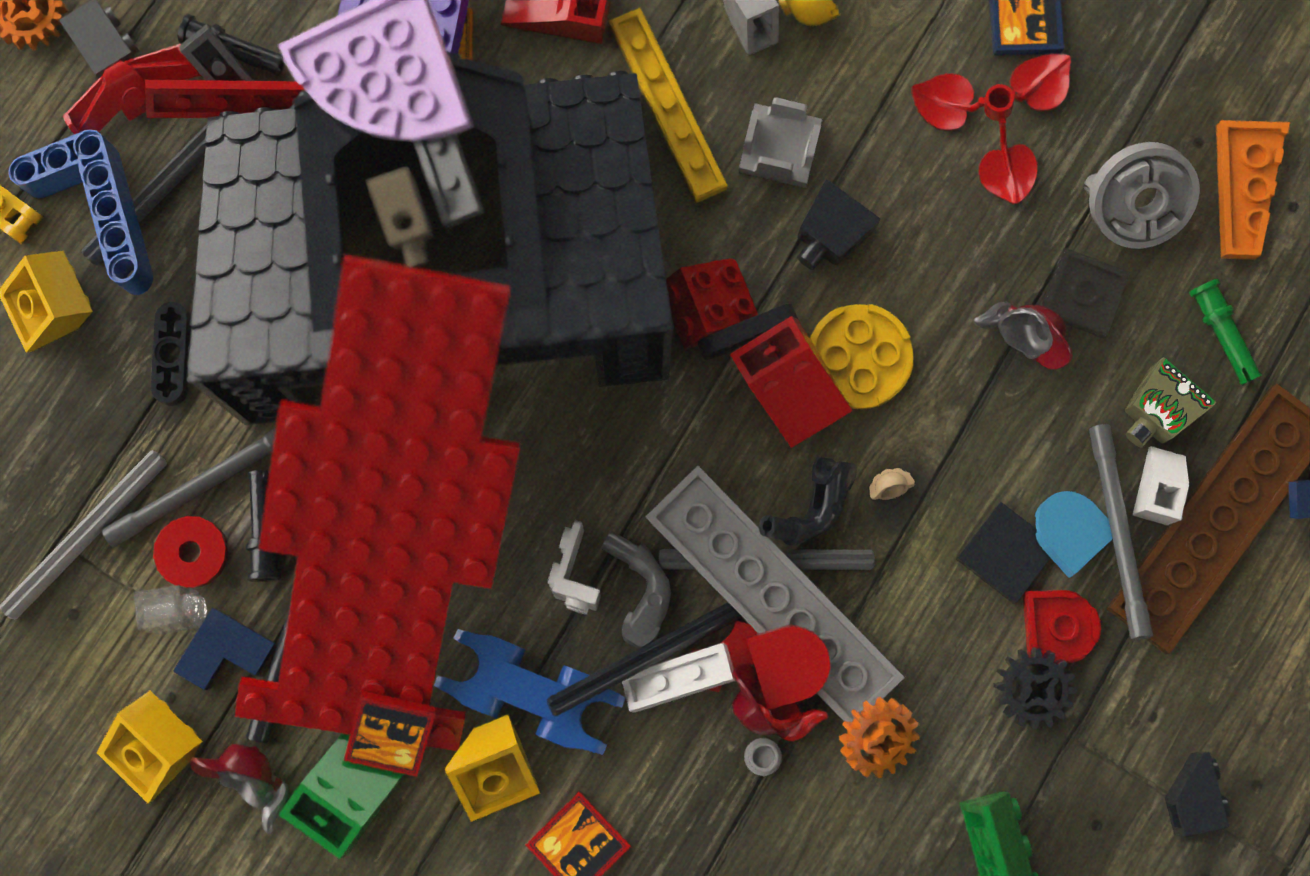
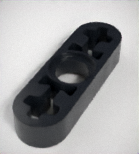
[151,302,192,406]
[697,304,799,360]

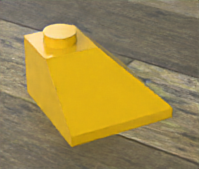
[445,715,540,822]

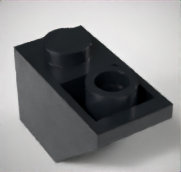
[1165,752,1230,837]

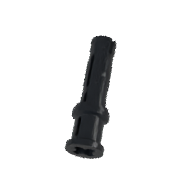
[177,14,285,76]
[246,470,281,582]

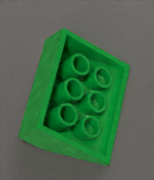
[959,791,1038,876]

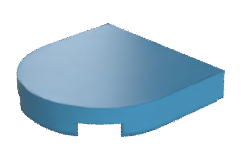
[1035,491,1112,578]

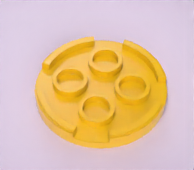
[810,304,913,409]

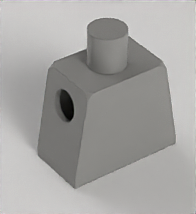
[724,0,779,55]

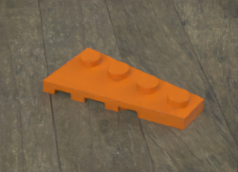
[1216,120,1290,259]

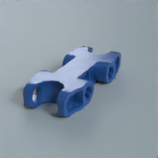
[434,629,626,755]

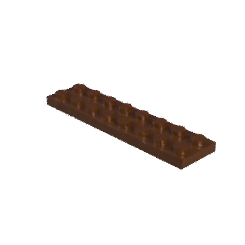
[1106,384,1310,654]

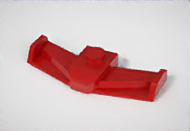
[63,43,201,135]

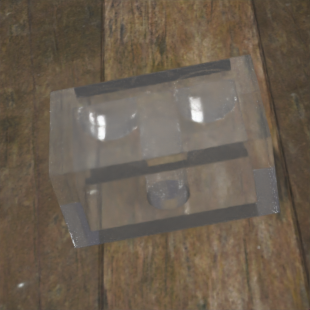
[134,585,207,634]

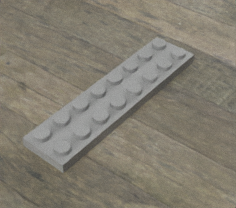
[646,466,905,722]

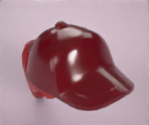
[732,664,828,741]

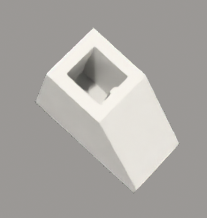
[1132,446,1189,525]

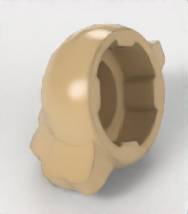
[869,468,915,500]

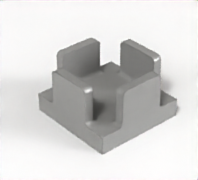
[738,97,822,188]

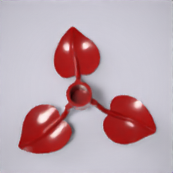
[912,54,1071,204]

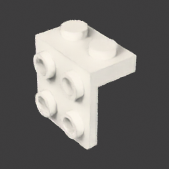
[548,521,601,615]

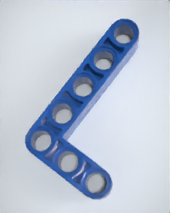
[8,129,153,295]

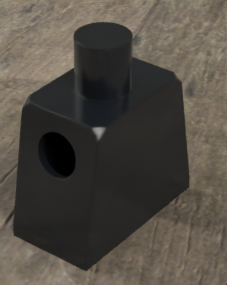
[797,179,881,270]

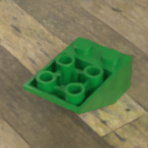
[278,733,405,859]

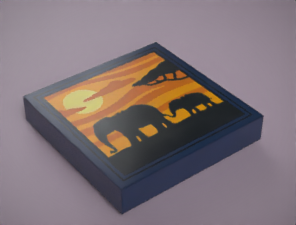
[989,0,1064,55]

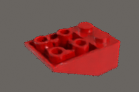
[501,0,611,44]
[730,316,853,448]

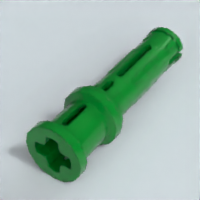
[1189,278,1262,385]

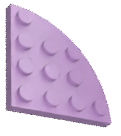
[279,0,473,141]

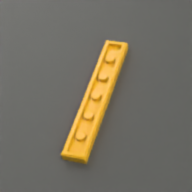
[609,8,728,203]

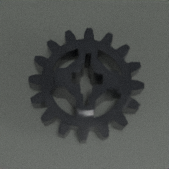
[993,647,1077,729]

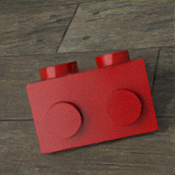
[666,258,758,349]

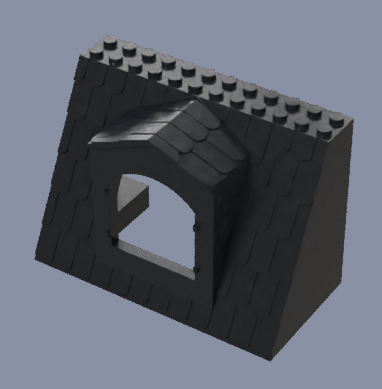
[188,51,673,425]

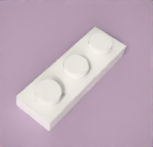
[622,643,736,713]

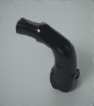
[759,457,857,546]

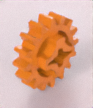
[0,0,68,50]
[839,697,920,778]

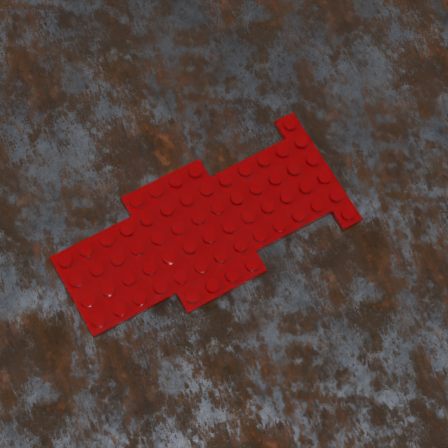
[234,255,520,751]

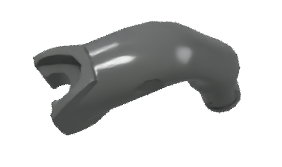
[601,531,671,649]

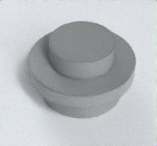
[744,738,782,776]

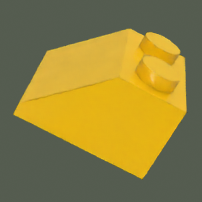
[0,251,93,353]
[97,690,202,804]

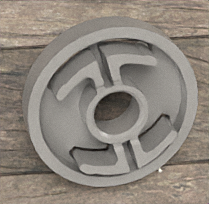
[1084,142,1200,249]

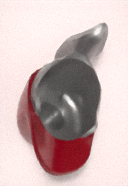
[973,302,1073,369]
[190,743,289,834]

